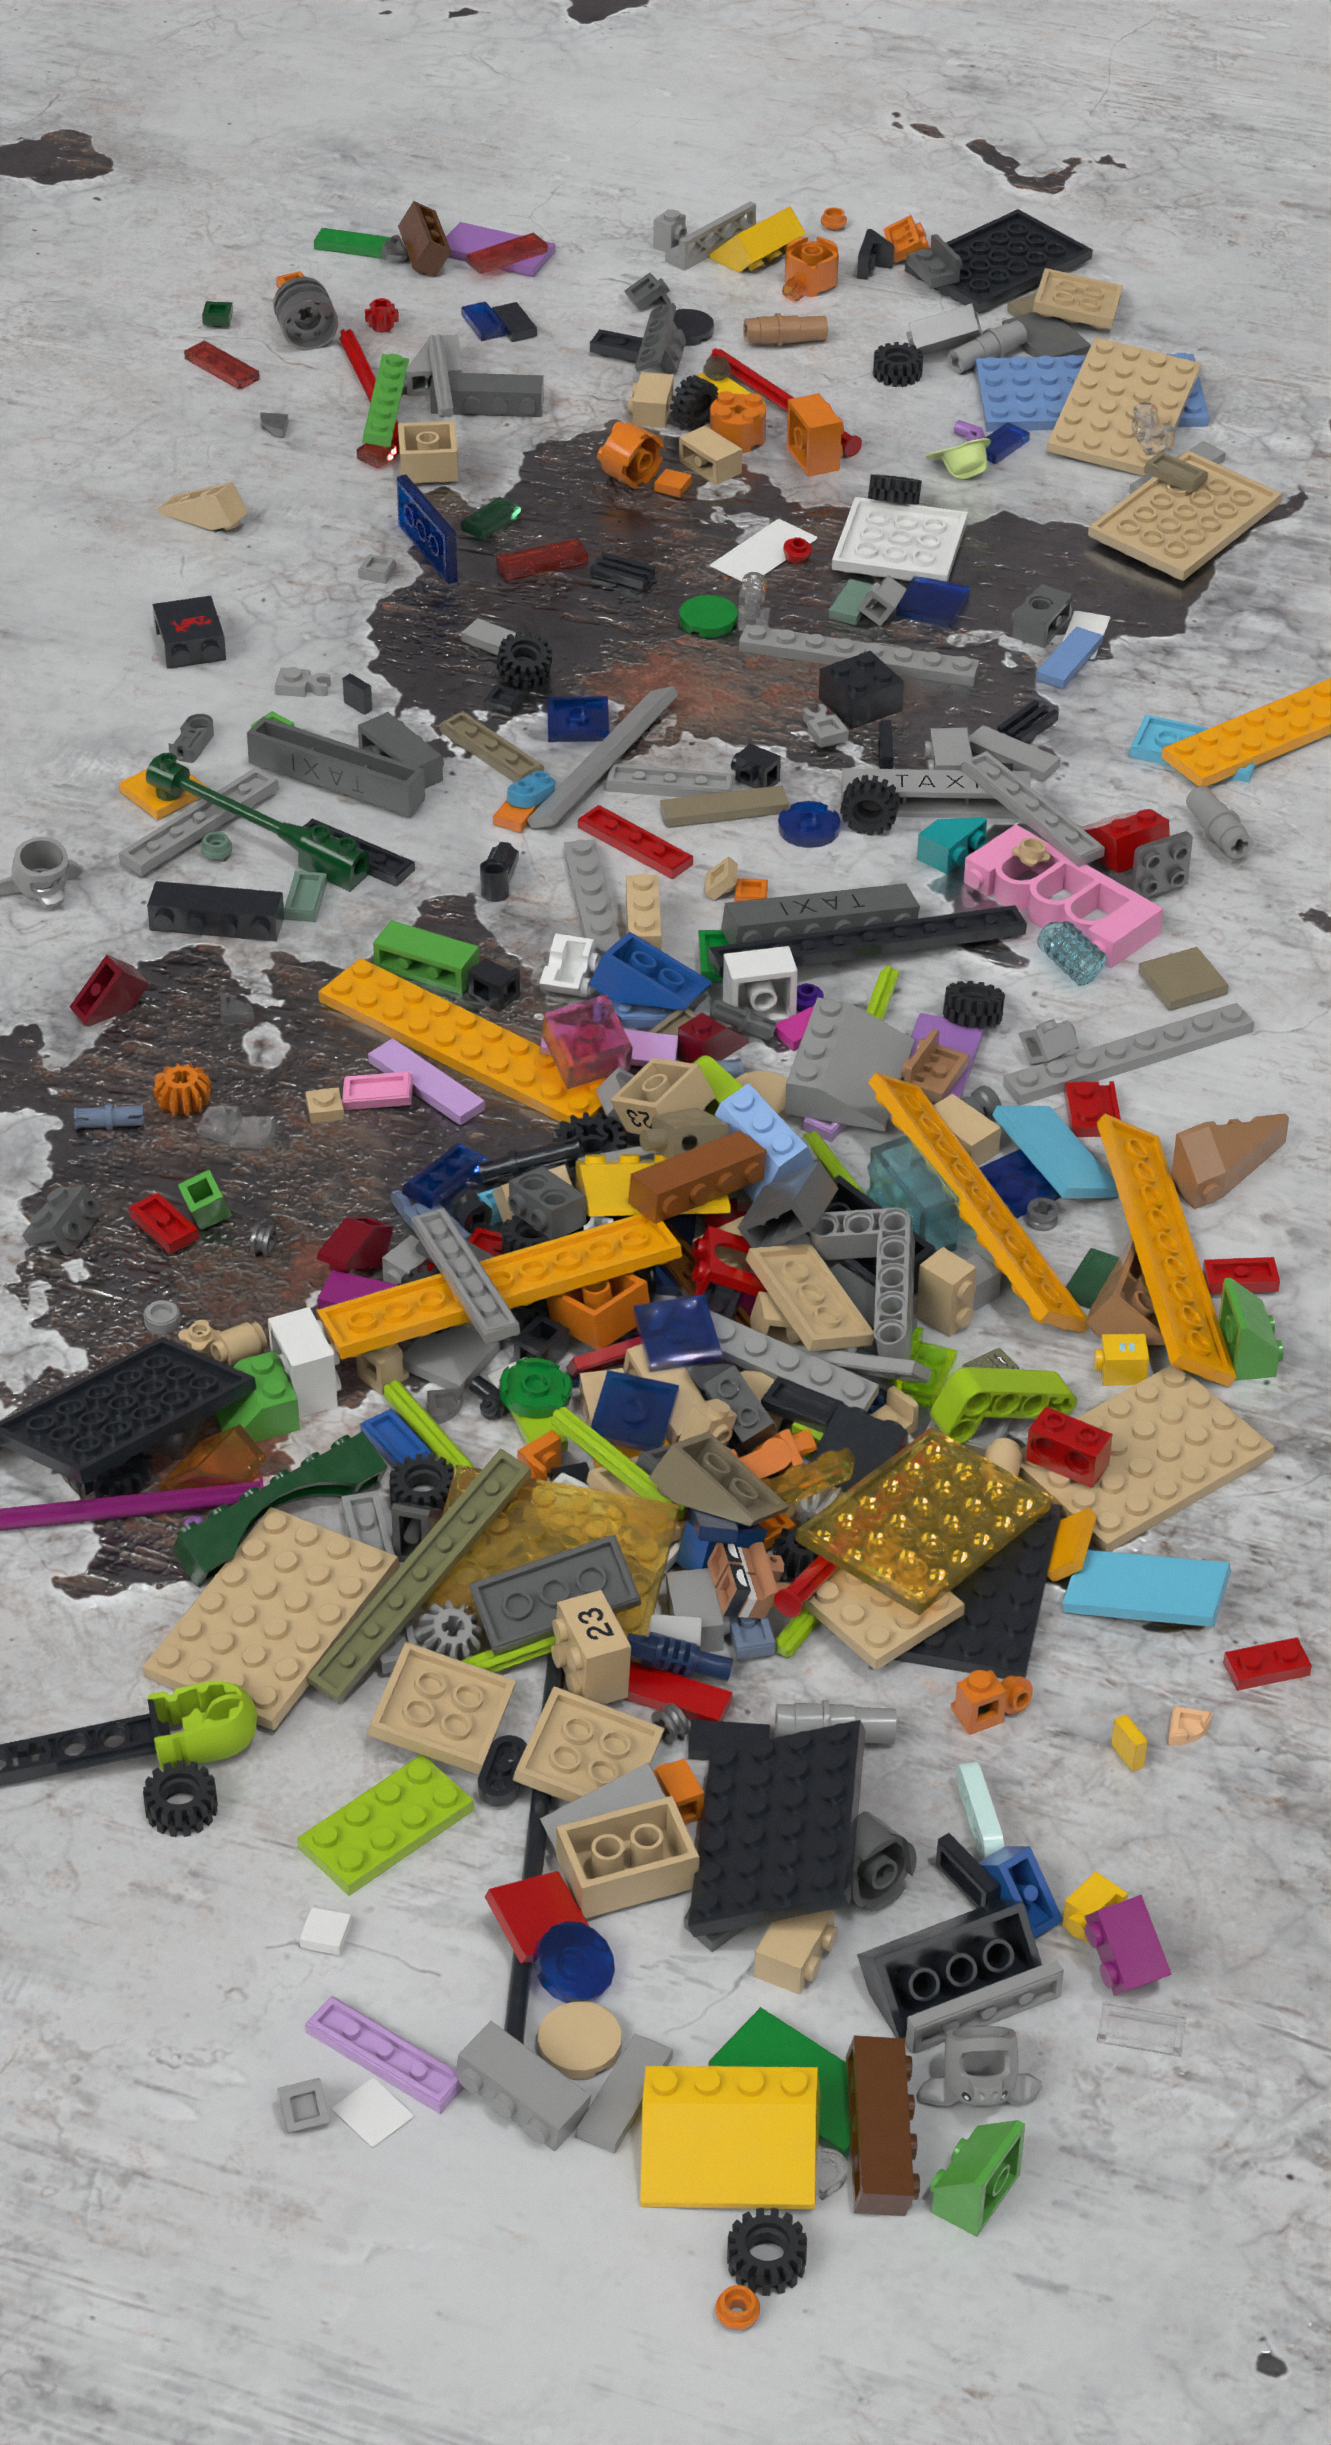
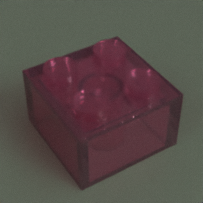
[542,994,633,1089]

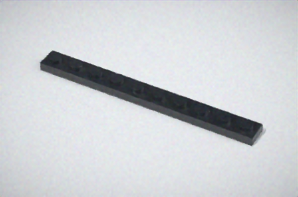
[709,905,1027,977]

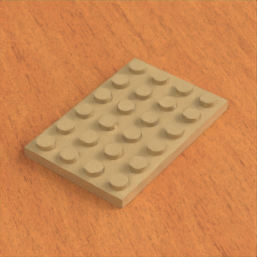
[1046,337,1201,476]
[1088,450,1282,581]
[1018,1365,1275,1552]
[142,1507,400,1731]

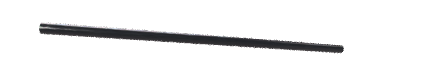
[504,1540,574,2044]

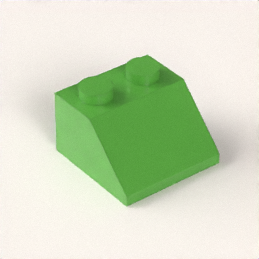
[1218,1278,1284,1381]
[214,1350,300,1449]
[929,2120,1026,2237]

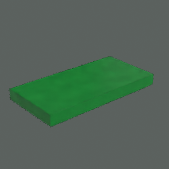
[708,2007,851,2160]

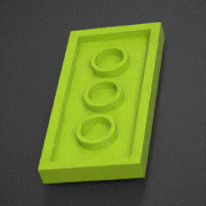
[297,1755,474,1896]

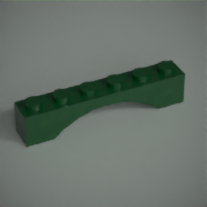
[172,1431,388,1587]

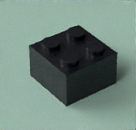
[819,651,904,729]

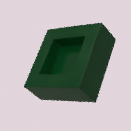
[202,301,233,327]

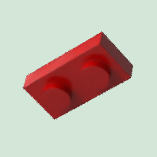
[129,1192,199,1254]
[1203,1257,1280,1294]
[1223,1637,1312,1691]

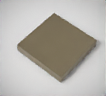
[1138,947,1229,1010]

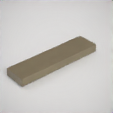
[440,711,544,783]
[660,785,789,828]

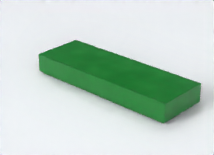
[314,228,390,259]

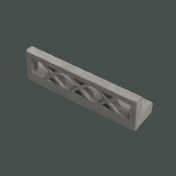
[665,201,756,271]

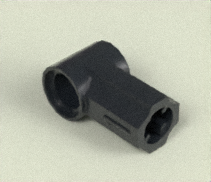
[480,842,519,901]

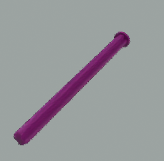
[0,1477,264,1531]

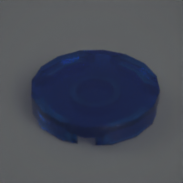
[778,801,841,848]
[533,1921,615,2003]

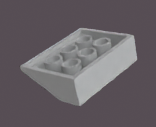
[785,997,915,1131]

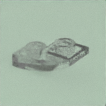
[196,1105,277,1149]

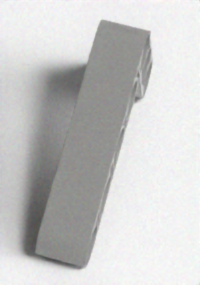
[809,1208,915,1360]

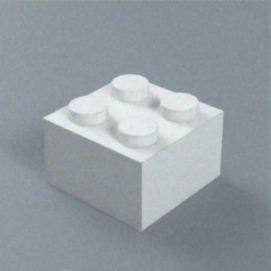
[723,946,798,1029]
[268,1307,341,1418]

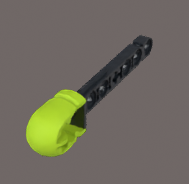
[0,1681,257,1786]

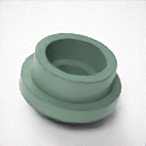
[200,831,233,860]

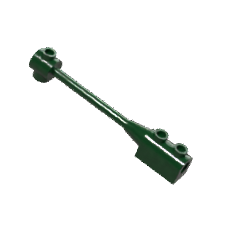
[146,753,369,892]

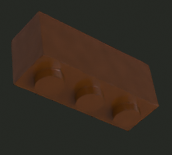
[398,201,451,277]

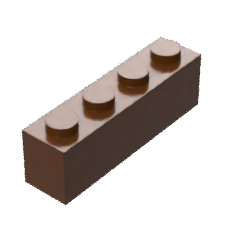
[846,2035,920,2216]

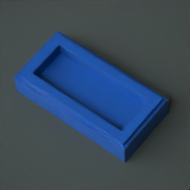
[360,1408,432,1469]

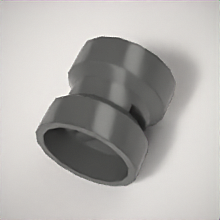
[961,1086,1002,1120]

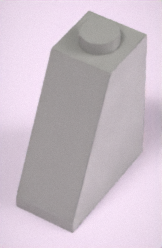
[906,304,983,354]
[406,335,462,396]

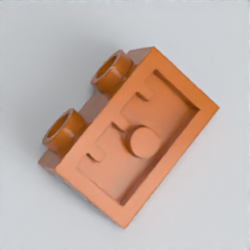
[883,215,930,263]

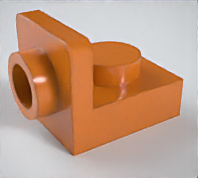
[517,1430,562,1493]

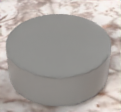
[143,1300,180,1334]

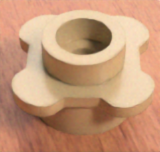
[1012,838,1050,866]
[178,1320,221,1355]

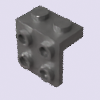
[1113,831,1193,898]

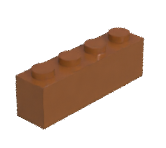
[628,1130,767,1224]

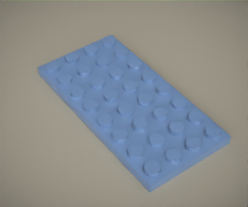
[975,352,1209,432]

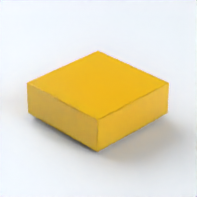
[1111,1714,1148,1772]

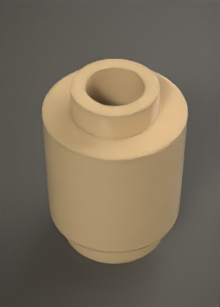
[210,1322,267,1367]
[979,1438,1022,1495]

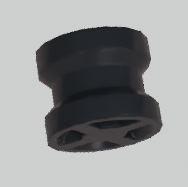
[448,1190,493,1234]

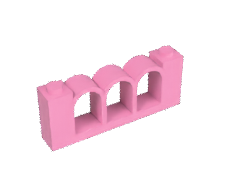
[964,824,1163,969]

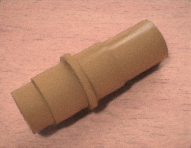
[743,313,828,346]

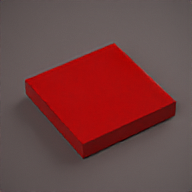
[485,1871,595,1965]

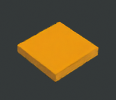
[119,769,207,820]

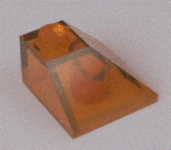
[157,1424,268,1491]

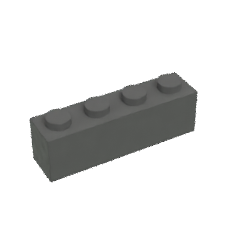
[430,372,544,417]

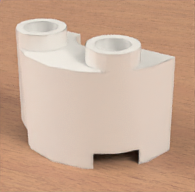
[539,933,599,998]

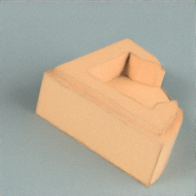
[1168,1706,1213,1745]

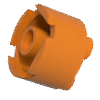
[785,237,839,297]
[710,391,766,453]
[597,421,664,489]

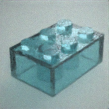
[867,1135,959,1252]

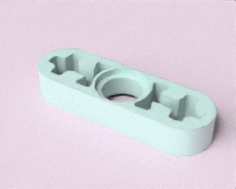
[956,1761,1004,1861]

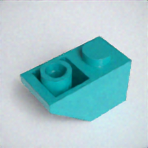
[917,817,988,874]

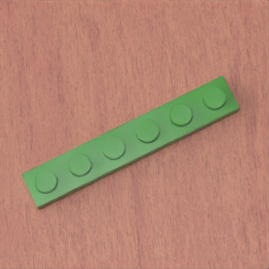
[362,354,409,448]

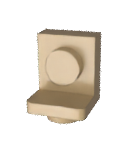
[870,1386,919,1436]

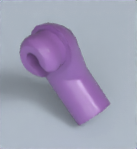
[954,420,985,442]

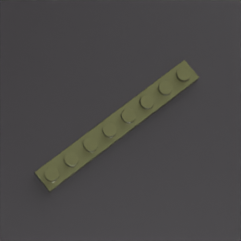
[307,1448,532,1704]

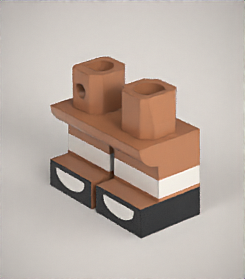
[707,1542,790,1619]

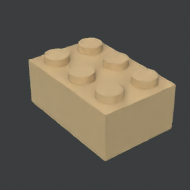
[556,1796,699,1919]

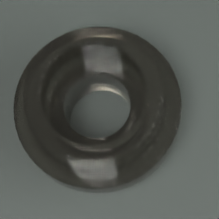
[703,356,731,381]

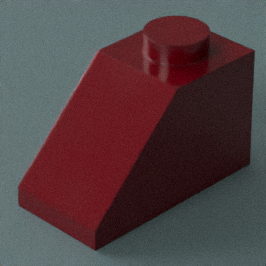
[69,954,150,1027]
[678,1013,749,1063]

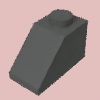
[391,1503,442,1563]

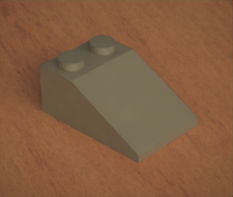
[649,1431,789,1526]

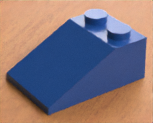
[589,932,713,1010]

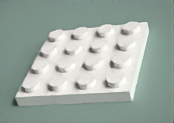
[832,497,968,586]

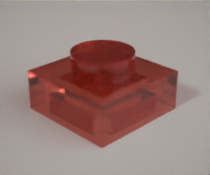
[356,443,397,468]

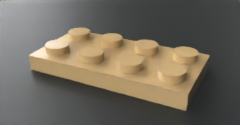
[746,1243,875,1351]

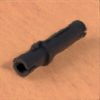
[479,1136,585,1183]

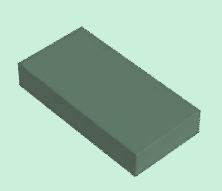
[829,579,873,625]
[283,871,327,922]

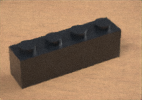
[147,881,284,942]

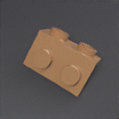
[901,1029,970,1103]

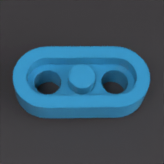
[507,771,556,808]

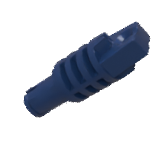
[627,1632,733,1682]

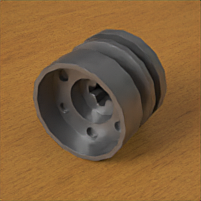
[273,276,338,351]

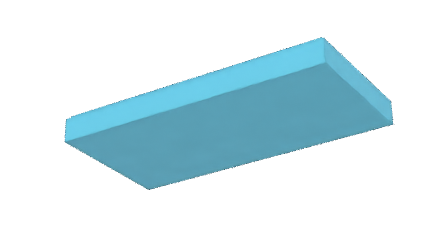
[1129,715,1256,783]
[992,1106,1118,1199]
[1062,1550,1231,1627]

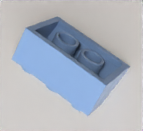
[714,1083,814,1202]

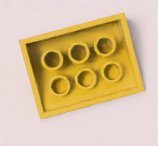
[576,1153,730,1216]
[640,2066,821,2209]

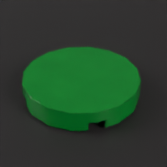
[679,595,738,638]
[499,1358,573,1419]

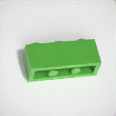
[373,920,479,995]

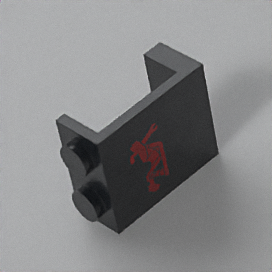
[152,595,226,669]

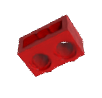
[1026,1406,1113,1488]

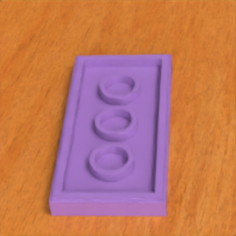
[446,222,556,277]
[902,1013,984,1105]

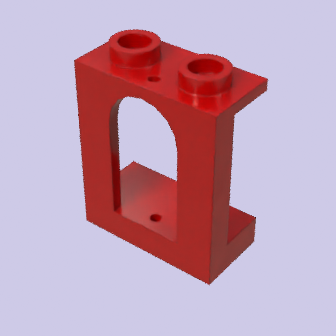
[691,1226,768,1298]

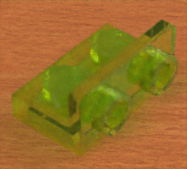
[890,1326,958,1408]

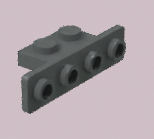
[635,303,686,374]

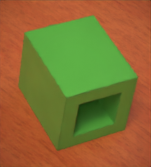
[178,1169,232,1231]

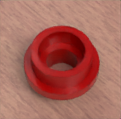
[783,537,812,564]

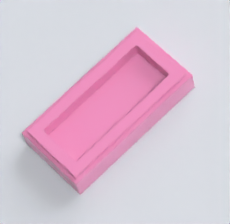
[342,1071,413,1110]

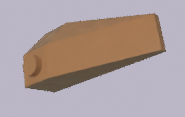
[1171,1113,1289,1210]
[1085,1237,1165,1345]

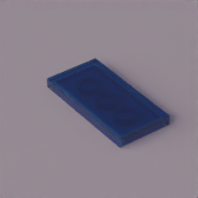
[396,474,458,584]

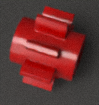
[365,298,399,333]

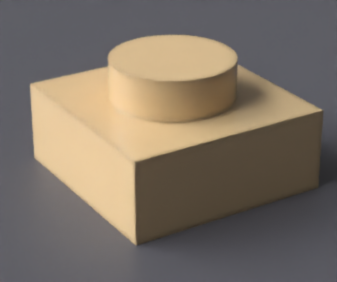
[705,856,738,900]
[305,1087,344,1124]

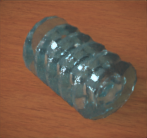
[1037,921,1106,986]

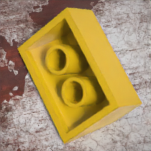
[709,206,806,273]

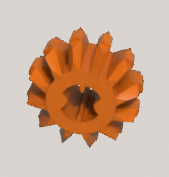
[153,1063,211,1117]

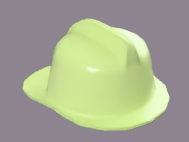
[925,438,991,479]

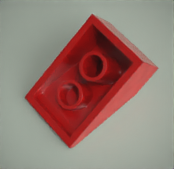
[1080,809,1170,873]

